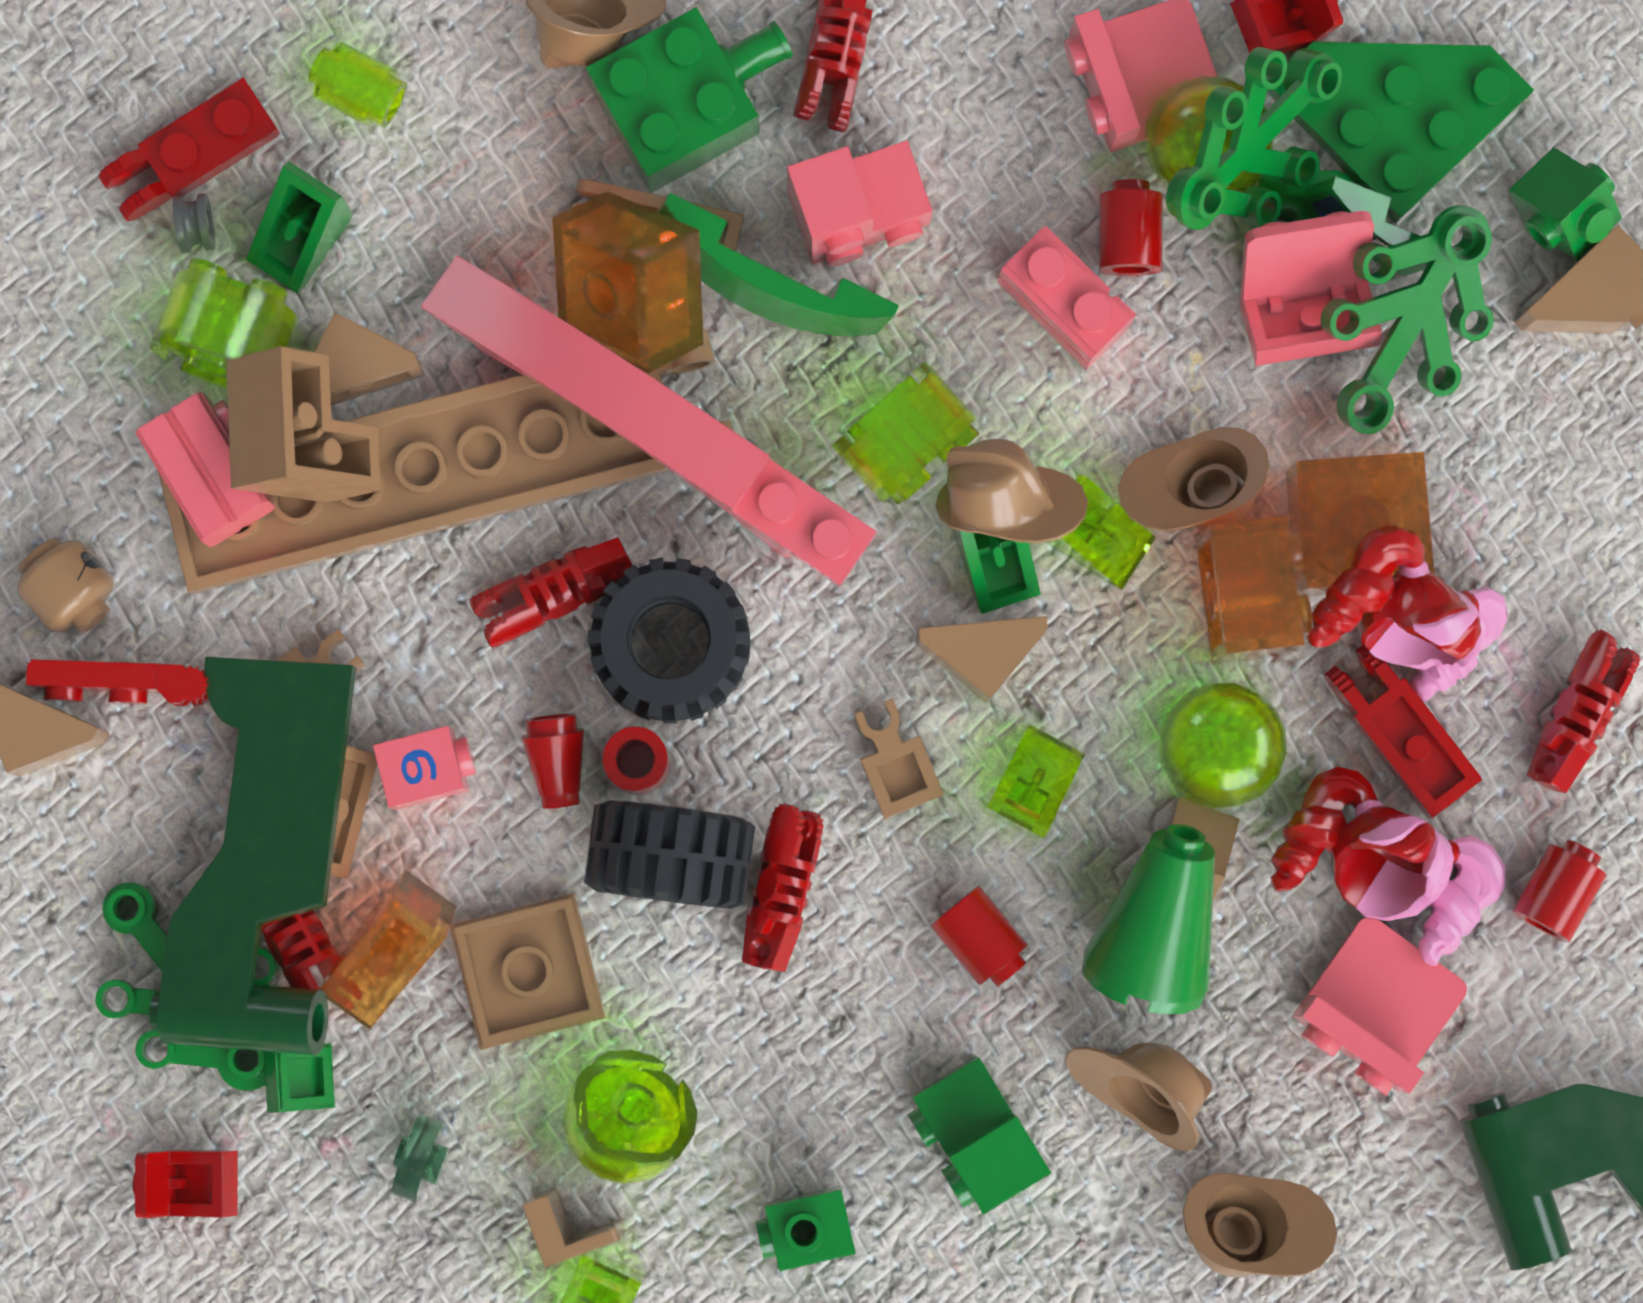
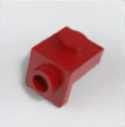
[1230,0,1343,54]
[132,1149,238,1218]

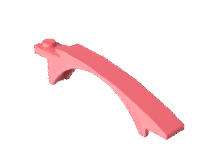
[420,255,877,587]

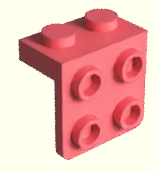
[1064,0,1221,153]
[1240,211,1382,366]
[1292,917,1467,1096]

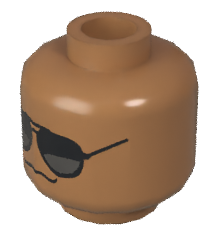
[17,537,114,634]

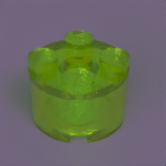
[150,258,298,388]
[831,360,979,505]

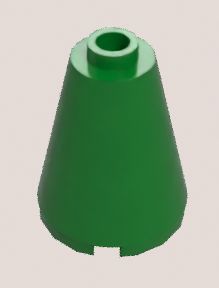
[1082,824,1215,1014]

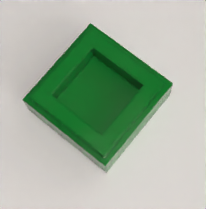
[264,1043,335,1113]

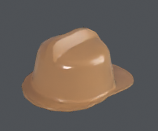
[526,0,666,68]
[1118,427,1270,532]
[935,438,1088,543]
[1066,1042,1212,1151]
[1182,1173,1338,1277]

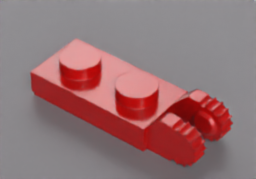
[98,77,280,222]
[1324,645,1483,819]
[26,659,210,707]

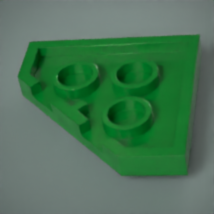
[1267,42,1534,223]

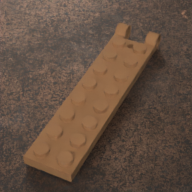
[158,329,734,595]

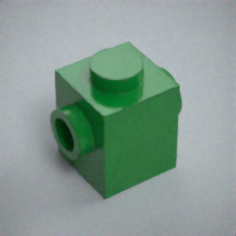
[1509,147,1622,261]
[755,1186,856,1272]

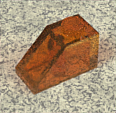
[319,869,457,1030]

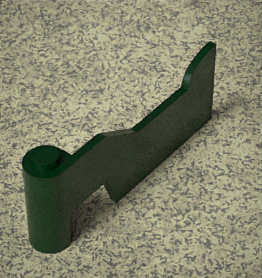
[149,657,356,1055]
[1459,1084,1643,1270]

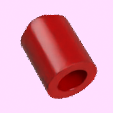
[1099,179,1163,276]
[603,726,670,795]
[1512,839,1607,943]
[930,885,1028,987]

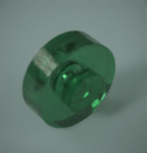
[391,1114,449,1203]

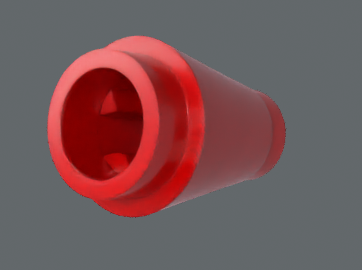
[521,713,584,809]

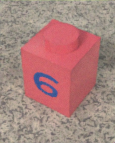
[373,726,476,810]

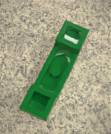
[650,193,899,336]

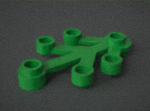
[1166,47,1342,230]
[1320,205,1494,434]
[95,882,279,1091]

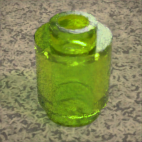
[308,42,407,128]

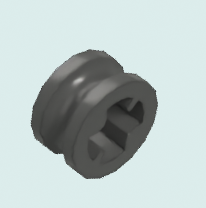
[173,193,216,254]

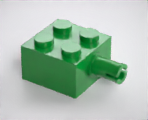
[585,7,793,193]

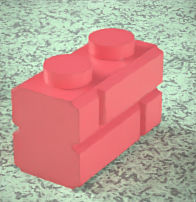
[997,225,1137,370]
[135,392,276,547]

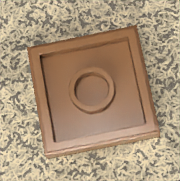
[449,893,606,1050]

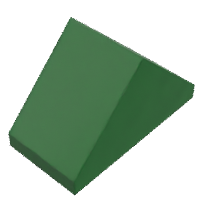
[246,162,353,294]
[952,529,1041,614]

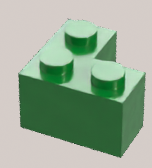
[907,1056,1052,1215]

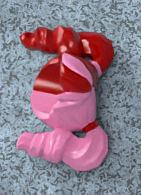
[1306,525,1508,703]
[1270,766,1506,966]

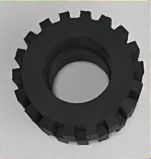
[588,557,750,724]
[584,800,755,909]

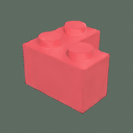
[787,140,933,267]

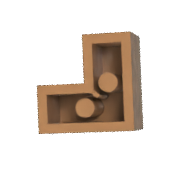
[226,346,381,503]

